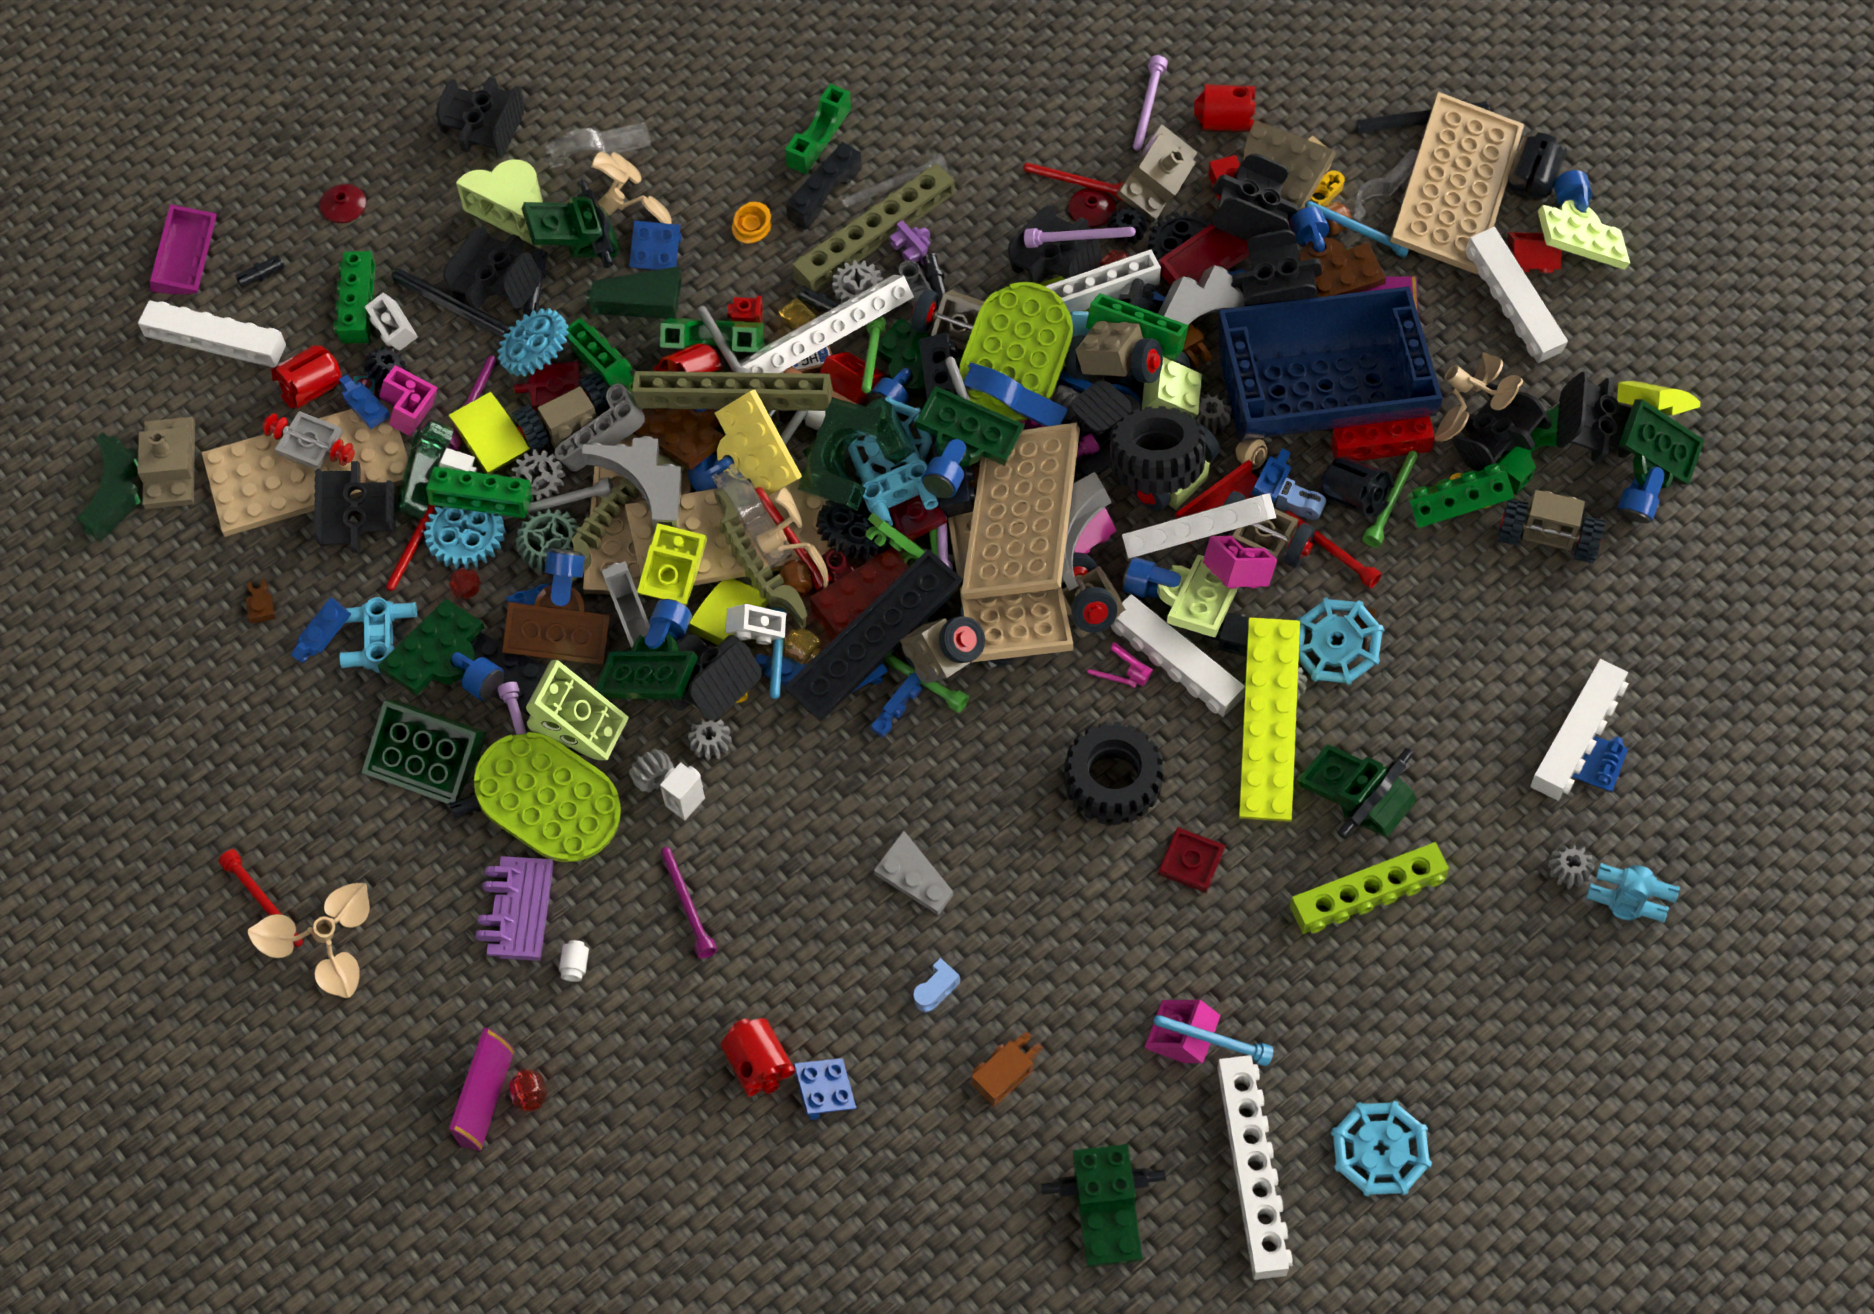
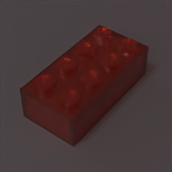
[810,547,909,640]

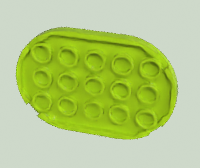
[959,282,1073,422]
[474,732,621,862]

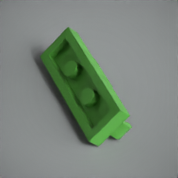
[865,513,926,567]

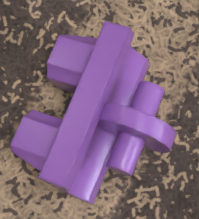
[889,220,931,265]

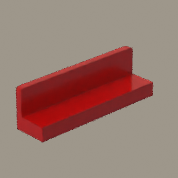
[1175,460,1258,544]

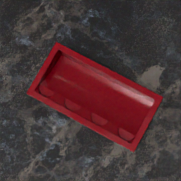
[1158,223,1250,286]

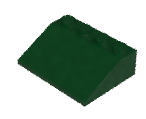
[361,700,487,804]

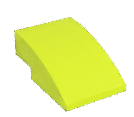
[1617,381,1701,416]
[448,392,530,474]
[637,523,707,605]
[689,579,768,645]

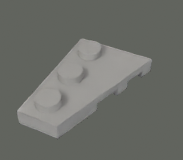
[874,831,953,915]

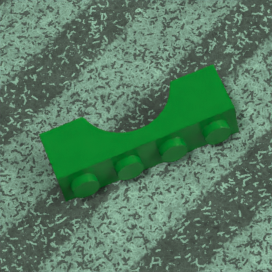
[785,83,851,175]
[1496,403,1559,494]

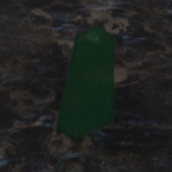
[586,267,682,319]

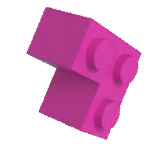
[379,365,438,436]
[1203,536,1277,589]

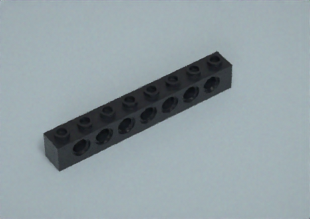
[919,332,976,518]

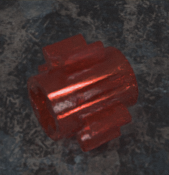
[449,568,481,599]

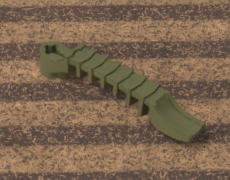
[571,454,685,582]
[714,480,807,629]

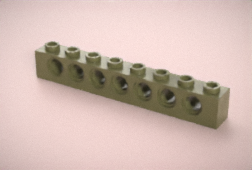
[793,163,955,292]
[632,371,833,411]

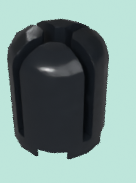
[1508,132,1567,200]
[1321,456,1394,517]

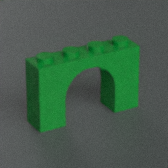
[660,318,764,352]

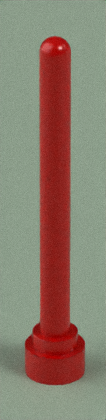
[1023,163,1125,202]
[754,487,832,591]
[386,496,441,591]
[1284,510,1382,589]
[218,849,303,947]

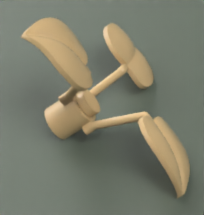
[591,152,672,224]
[1434,352,1523,441]
[757,487,828,589]
[248,883,370,998]

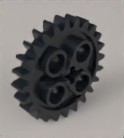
[1148,211,1213,261]
[816,496,896,559]

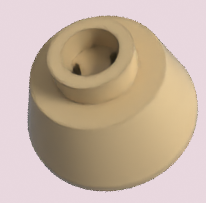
[1236,439,1267,471]

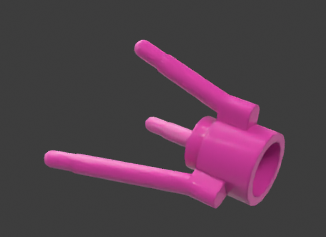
[1087,642,1153,689]

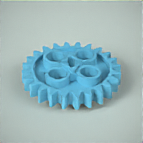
[498,308,569,377]
[424,507,505,569]

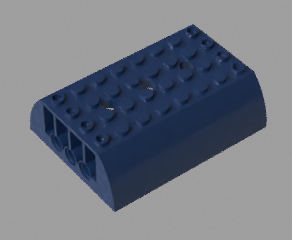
[1219,286,1443,441]

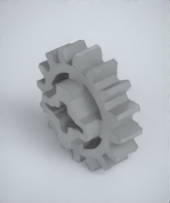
[832,260,883,304]
[511,450,565,503]

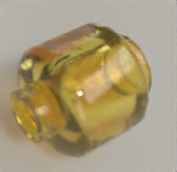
[783,628,822,665]

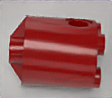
[1194,84,1256,132]
[720,1018,796,1097]

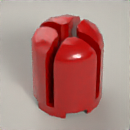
[654,343,723,372]
[270,345,341,409]

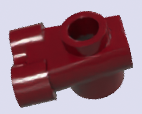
[822,547,861,591]

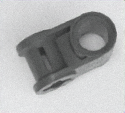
[899,261,932,308]

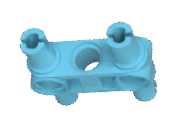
[857,443,938,526]
[340,597,417,673]
[1586,863,1680,923]

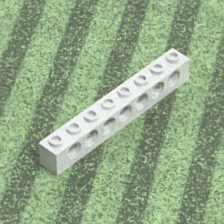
[739,275,914,373]
[1217,1055,1293,1280]

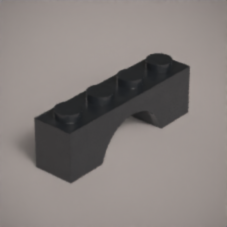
[786,142,862,231]

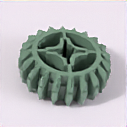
[516,509,579,572]

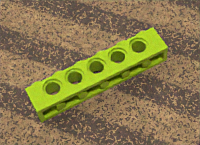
[1290,842,1449,934]

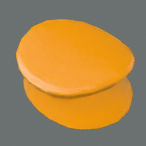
[732,202,771,244]

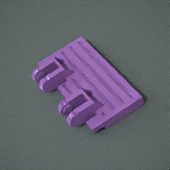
[475,856,554,961]

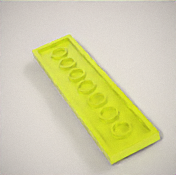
[1239,618,1300,822]

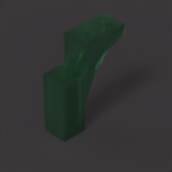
[76,432,141,542]

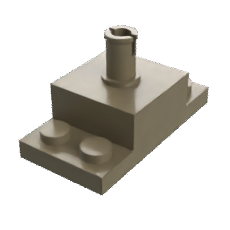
[1116,124,1197,223]
[138,417,195,509]

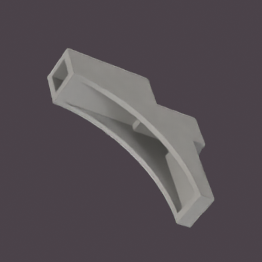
[1158,265,1245,325]
[582,436,682,530]
[1061,472,1112,591]
[601,561,650,649]

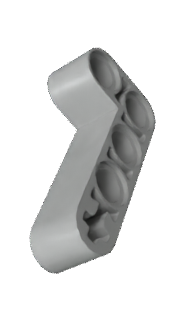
[555,383,645,471]

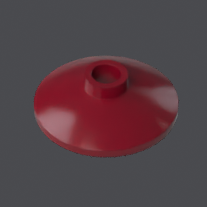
[320,184,366,223]
[1069,188,1115,228]

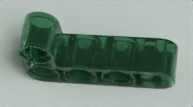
[396,419,454,520]

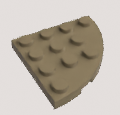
[1243,120,1336,231]

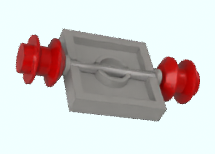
[262,411,355,470]

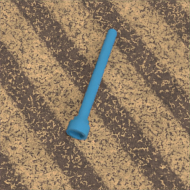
[1305,201,1409,258]
[770,607,788,699]
[1153,1015,1273,1066]

